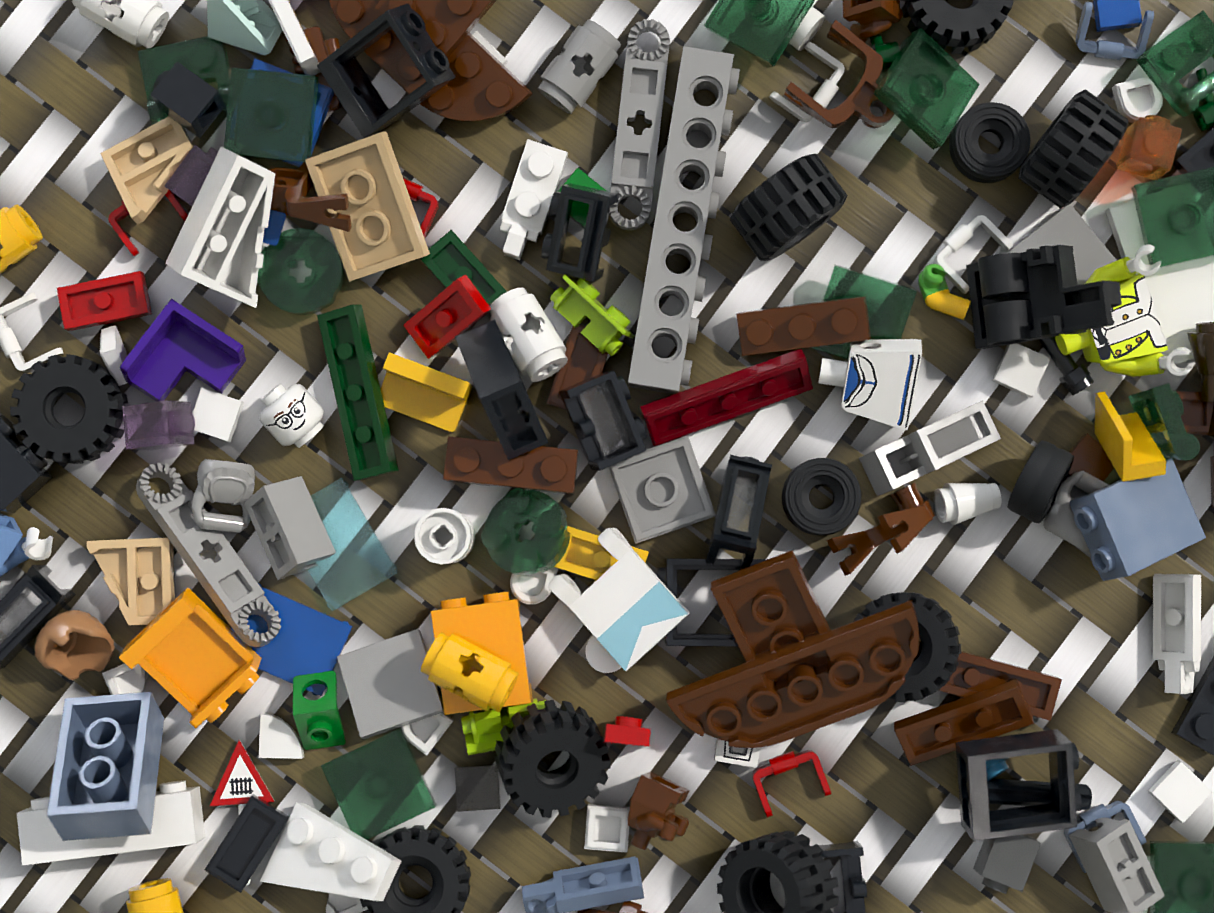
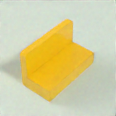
[380,352,473,432]
[1095,391,1166,482]

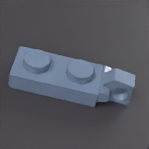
[522,856,644,913]

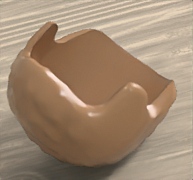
[35,610,115,681]

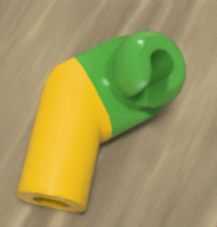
[918,264,971,320]

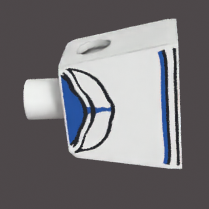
[818,339,922,430]

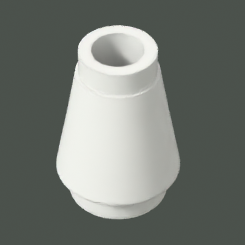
[934,483,1002,525]

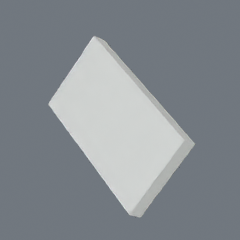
[1105,182,1214,365]

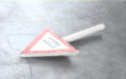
[210,739,275,886]

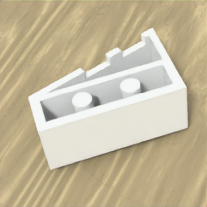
[165,147,275,308]

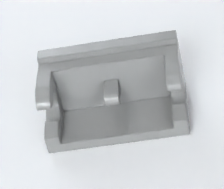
[244,476,336,580]
[1069,818,1165,913]

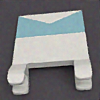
[548,527,690,672]

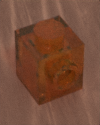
[1116,115,1182,180]

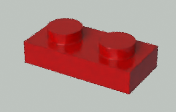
[57,271,152,331]
[403,274,491,359]
[604,716,651,747]

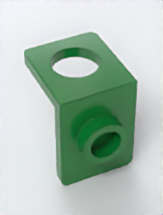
[293,671,346,750]

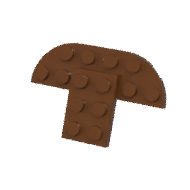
[329,0,533,121]
[666,550,919,748]

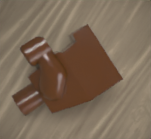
[843,0,903,42]
[628,772,690,850]

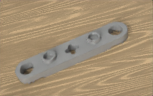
[609,19,670,231]
[136,463,281,647]

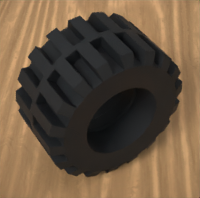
[1018,89,1128,209]
[730,153,848,262]
[717,831,839,913]

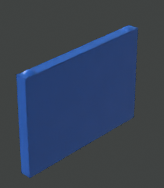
[231,583,353,696]

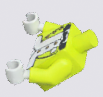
[1055,244,1193,377]

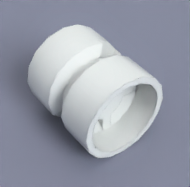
[414,508,475,565]

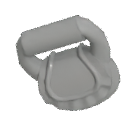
[191,459,255,533]
[1043,471,1108,552]

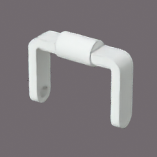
[769,42,844,122]
[934,215,1014,294]
[0,293,64,372]

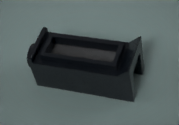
[706,455,772,570]
[0,565,76,669]

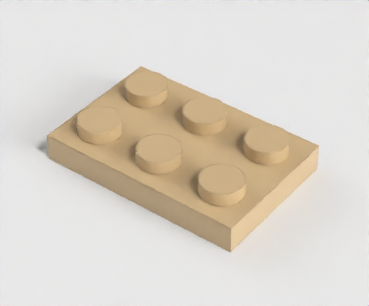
[305,131,430,282]

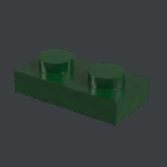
[420,230,507,322]

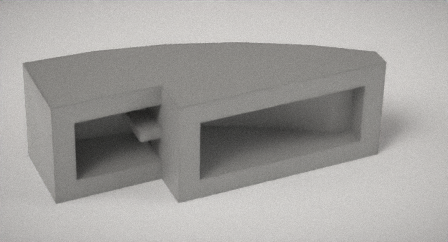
[859,400,1001,497]

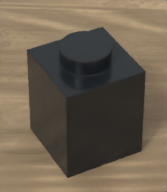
[150,62,226,138]

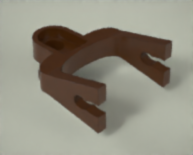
[783,20,897,128]
[268,162,352,232]
[827,482,936,576]

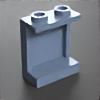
[1069,458,1206,581]

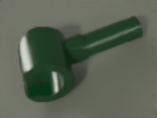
[870,34,901,69]
[1193,68,1214,131]

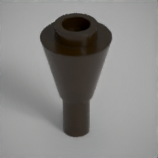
[1187,322,1214,402]

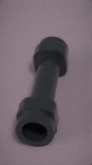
[1038,336,1094,396]

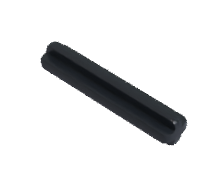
[987,779,1092,810]

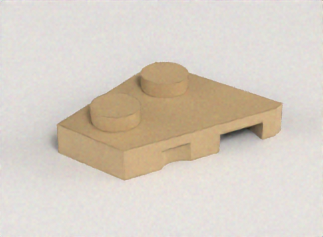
[100,116,197,225]
[87,538,175,625]

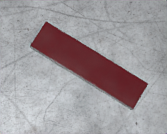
[640,349,813,447]

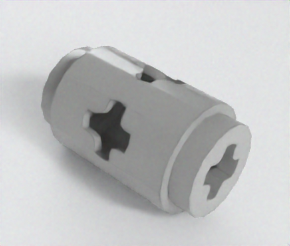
[537,20,621,114]

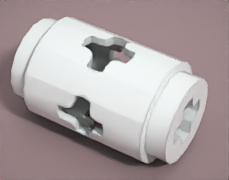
[72,0,169,49]
[489,287,568,382]

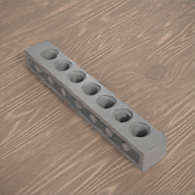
[628,46,740,394]

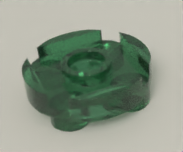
[257,228,344,315]
[481,488,570,576]

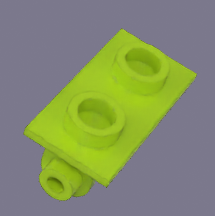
[550,275,635,356]
[461,698,546,755]

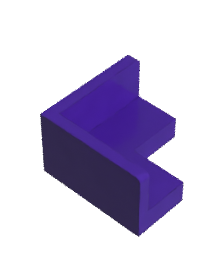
[120,299,246,404]

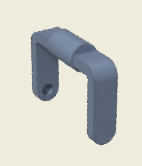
[1075,2,1154,60]
[1064,801,1147,873]

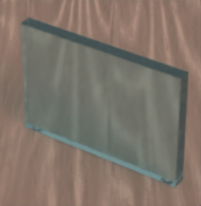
[308,478,398,611]

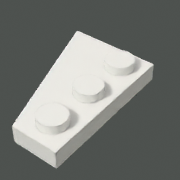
[260,802,401,901]

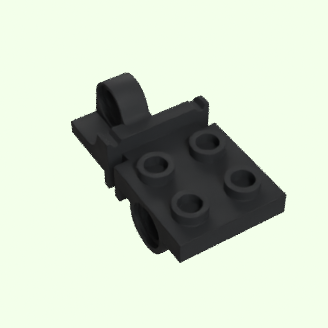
[966,245,1122,349]

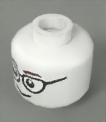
[260,383,324,448]

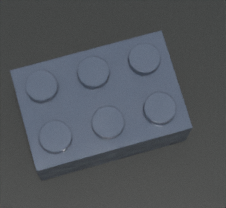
[47,692,164,841]

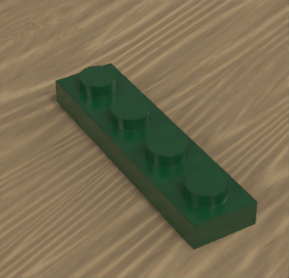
[317,304,399,481]

